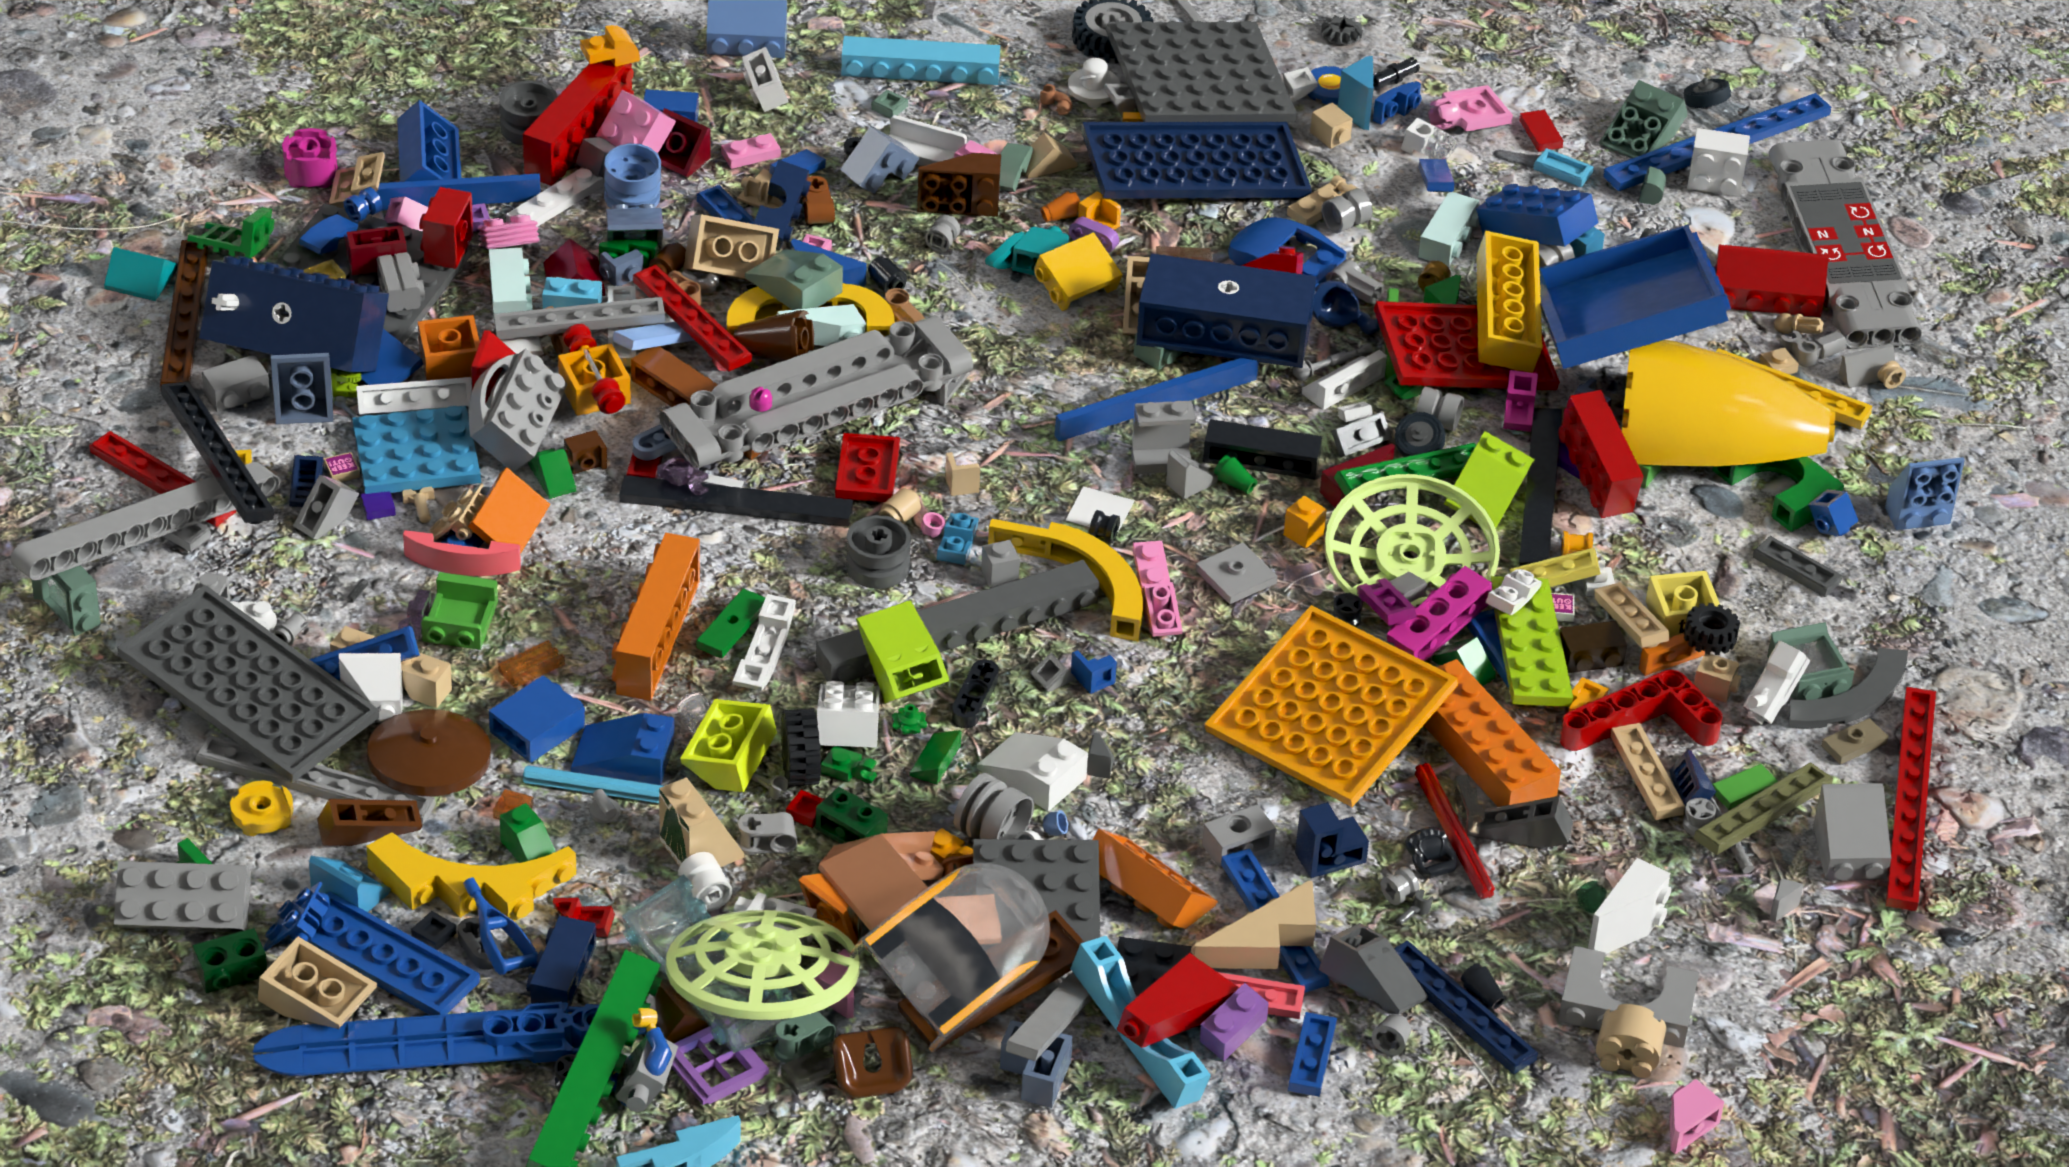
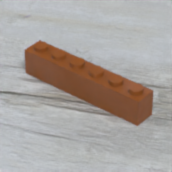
[631,346,762,460]

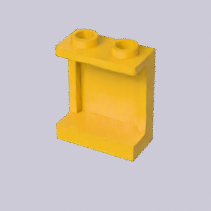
[1034,232,1123,311]

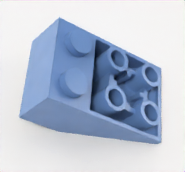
[1885,457,1965,530]

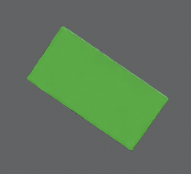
[1712,764,1778,810]

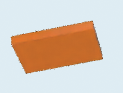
[467,467,550,554]

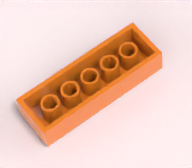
[612,532,700,701]
[1423,659,1561,807]

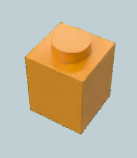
[1283,496,1327,549]

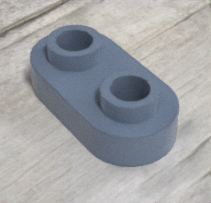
[632,424,677,461]

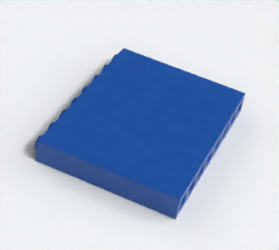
[1539,224,1731,369]

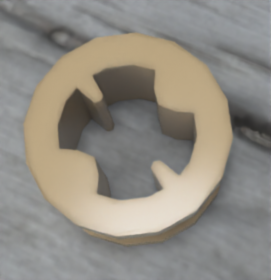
[1877,361,1906,389]

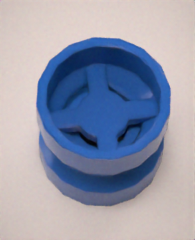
[344,187,382,223]

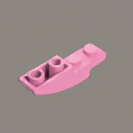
[1132,541,1183,637]

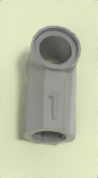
[1326,259,1384,305]

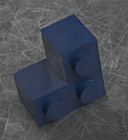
[1295,802,1369,878]

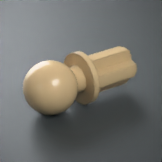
[1774,313,1824,335]

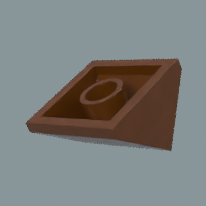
[642,977,713,1043]

